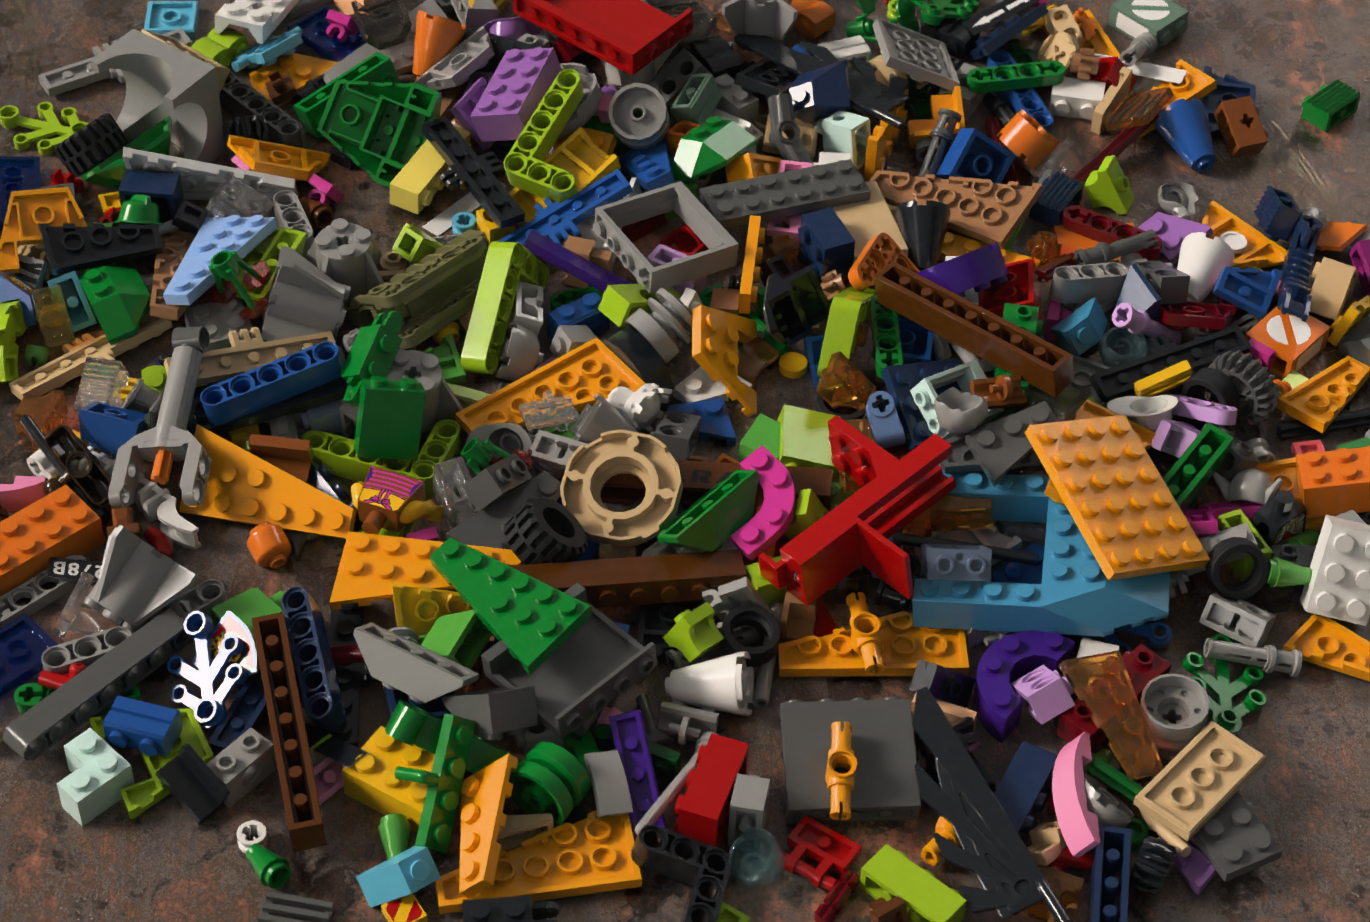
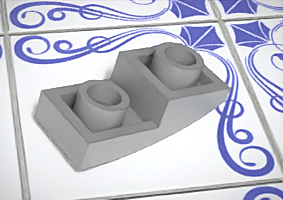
[584,750,633,818]

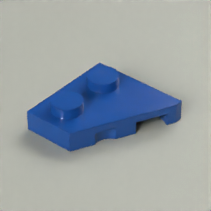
[1212,266,1283,319]
[667,398,736,446]

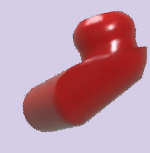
[99,206,121,223]
[144,526,174,557]
[38,663,87,690]
[1043,847,1093,880]

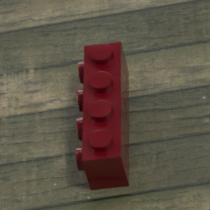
[1056,644,1171,752]

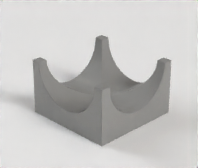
[90,28,226,163]

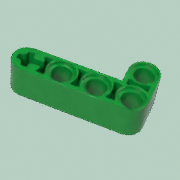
[385,699,514,773]

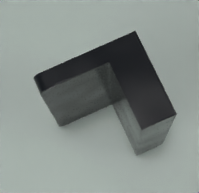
[156,743,230,824]

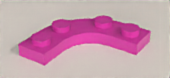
[730,445,797,561]
[1182,500,1263,539]

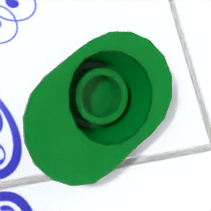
[111,194,164,227]

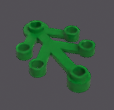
[910,0,979,25]
[1182,634,1266,735]

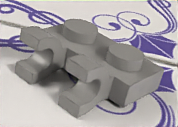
[702,577,773,633]

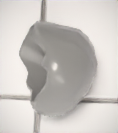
[934,387,988,435]

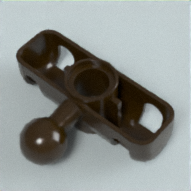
[43,425,111,506]

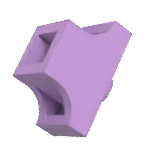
[1150,419,1201,458]

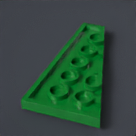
[429,537,593,675]

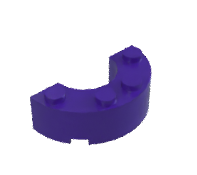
[917,242,1009,298]
[973,631,1075,743]

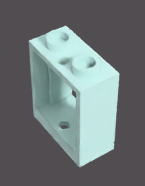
[910,359,1004,440]

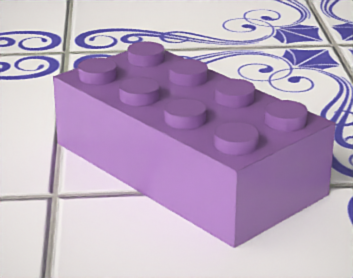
[470,47,562,142]

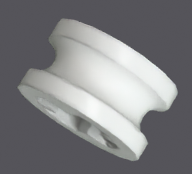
[236,820,268,854]

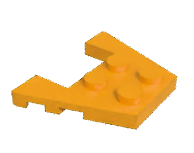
[0,187,104,273]
[692,305,757,417]

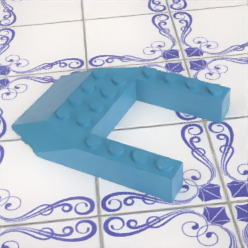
[912,471,1170,637]

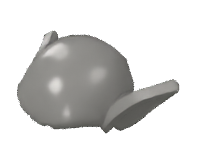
[1212,469,1284,505]

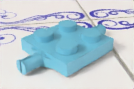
[231,26,303,72]

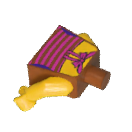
[351,465,445,535]

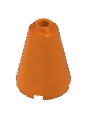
[413,10,467,80]

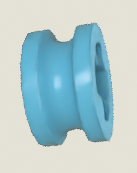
[452,212,477,234]

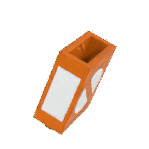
[1245,306,1331,379]

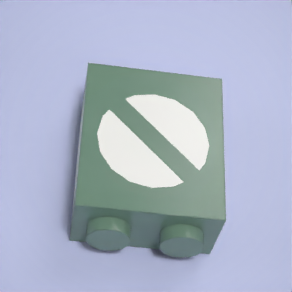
[1107,0,1189,51]

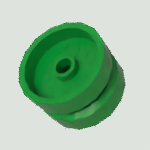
[509,741,592,827]

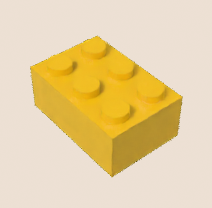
[342,726,461,833]

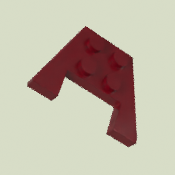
[1158,297,1242,333]

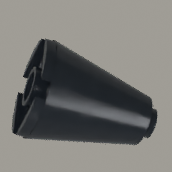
[896,200,951,272]

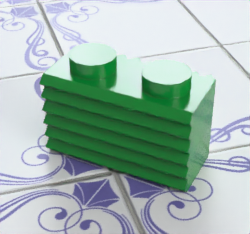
[1301,79,1361,133]

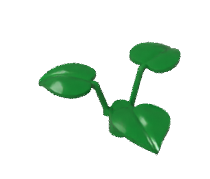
[846,0,921,55]

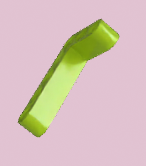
[503,69,584,203]
[461,241,549,374]
[817,286,876,383]
[301,419,461,499]

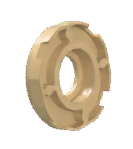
[560,429,683,547]

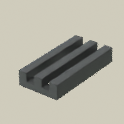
[258,891,335,922]

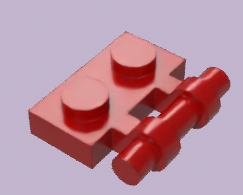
[774,815,862,891]

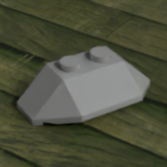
[353,622,480,703]

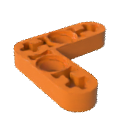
[848,233,920,291]

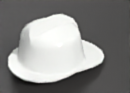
[1107,395,1178,432]

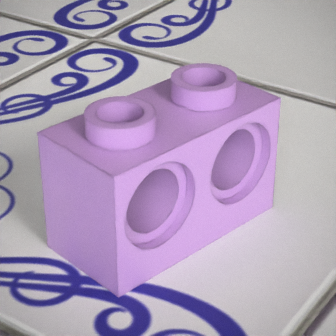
[1011,665,1075,724]

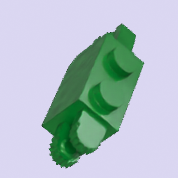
[340,311,404,407]

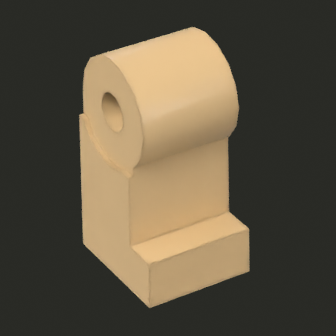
[1046,4,1083,47]

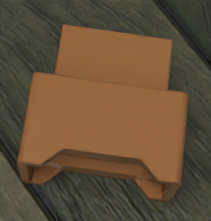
[562,235,613,288]

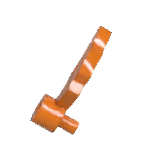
[1074,7,1097,44]

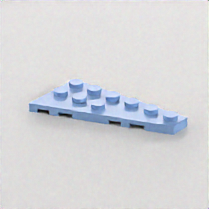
[163,215,278,305]

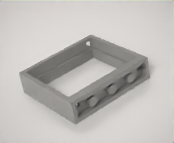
[593,181,739,294]

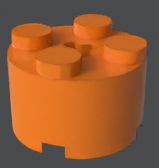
[996,109,1060,171]

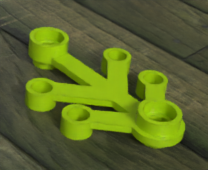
[0,102,89,156]

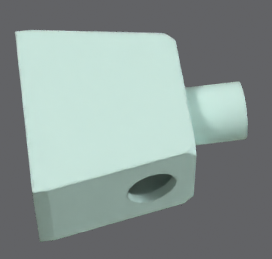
[815,110,871,170]

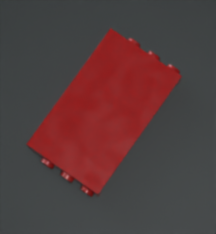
[513,0,694,76]

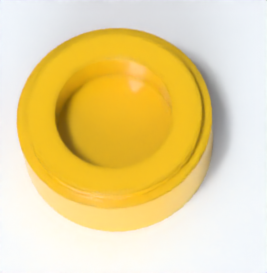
[779,352,808,379]

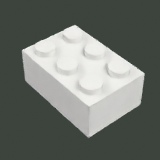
[1300,515,1370,626]

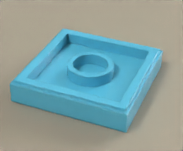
[144,1,199,39]

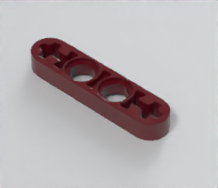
[1061,205,1162,260]

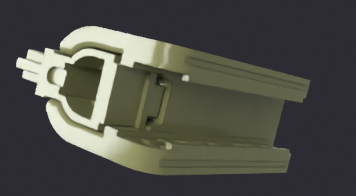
[343,229,488,349]

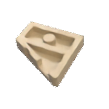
[1090,66,1133,135]

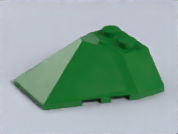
[317,80,442,188]

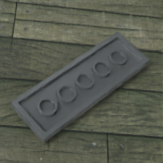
[699,159,871,228]

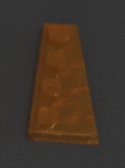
[1058,650,1164,780]

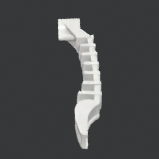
[27,444,201,550]

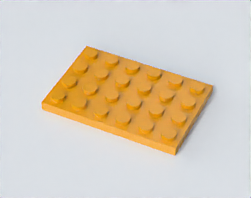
[1024,415,1210,581]

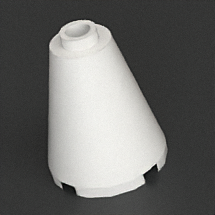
[1177,232,1235,302]
[665,651,755,716]

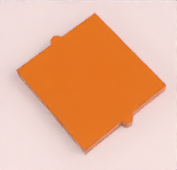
[1316,221,1368,251]

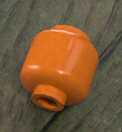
[246,522,292,569]

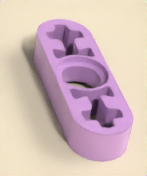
[1164,394,1238,425]

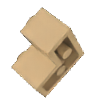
[1309,257,1360,321]

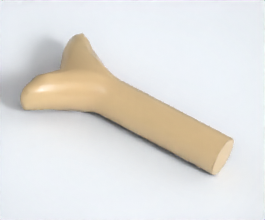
[1139,808,1192,857]

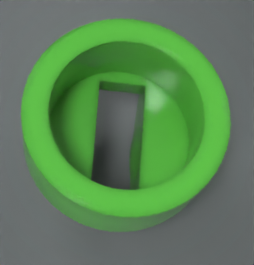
[25,345,49,367]

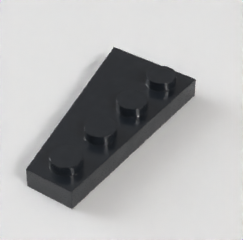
[38,223,164,276]

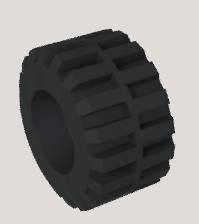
[54,113,129,177]
[504,495,588,565]

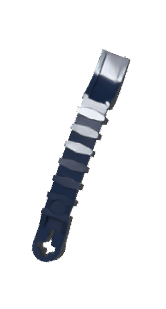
[1277,215,1323,322]

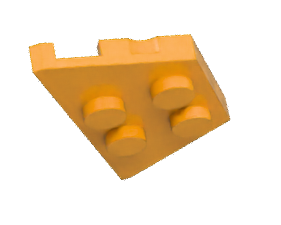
[249,53,338,108]
[227,135,331,181]
[1202,200,1287,269]

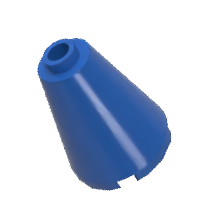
[1154,97,1216,172]

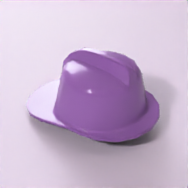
[484,16,543,40]

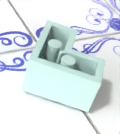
[57,728,135,827]

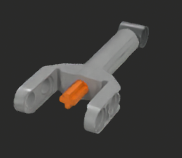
[108,326,212,509]

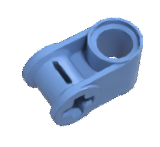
[866,391,906,449]

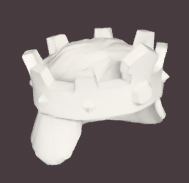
[607,383,672,434]

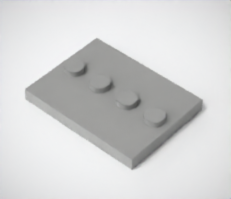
[872,17,960,91]

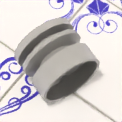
[625,288,692,365]
[1136,673,1210,760]

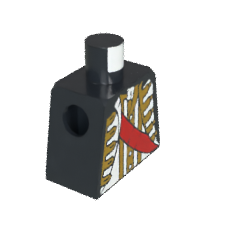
[1251,490,1307,547]

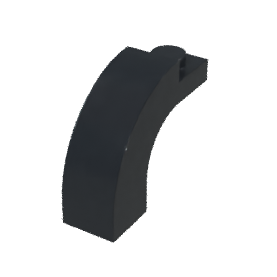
[599,327,676,390]

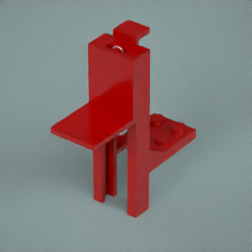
[758,415,956,606]

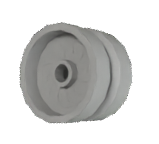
[608,83,670,150]

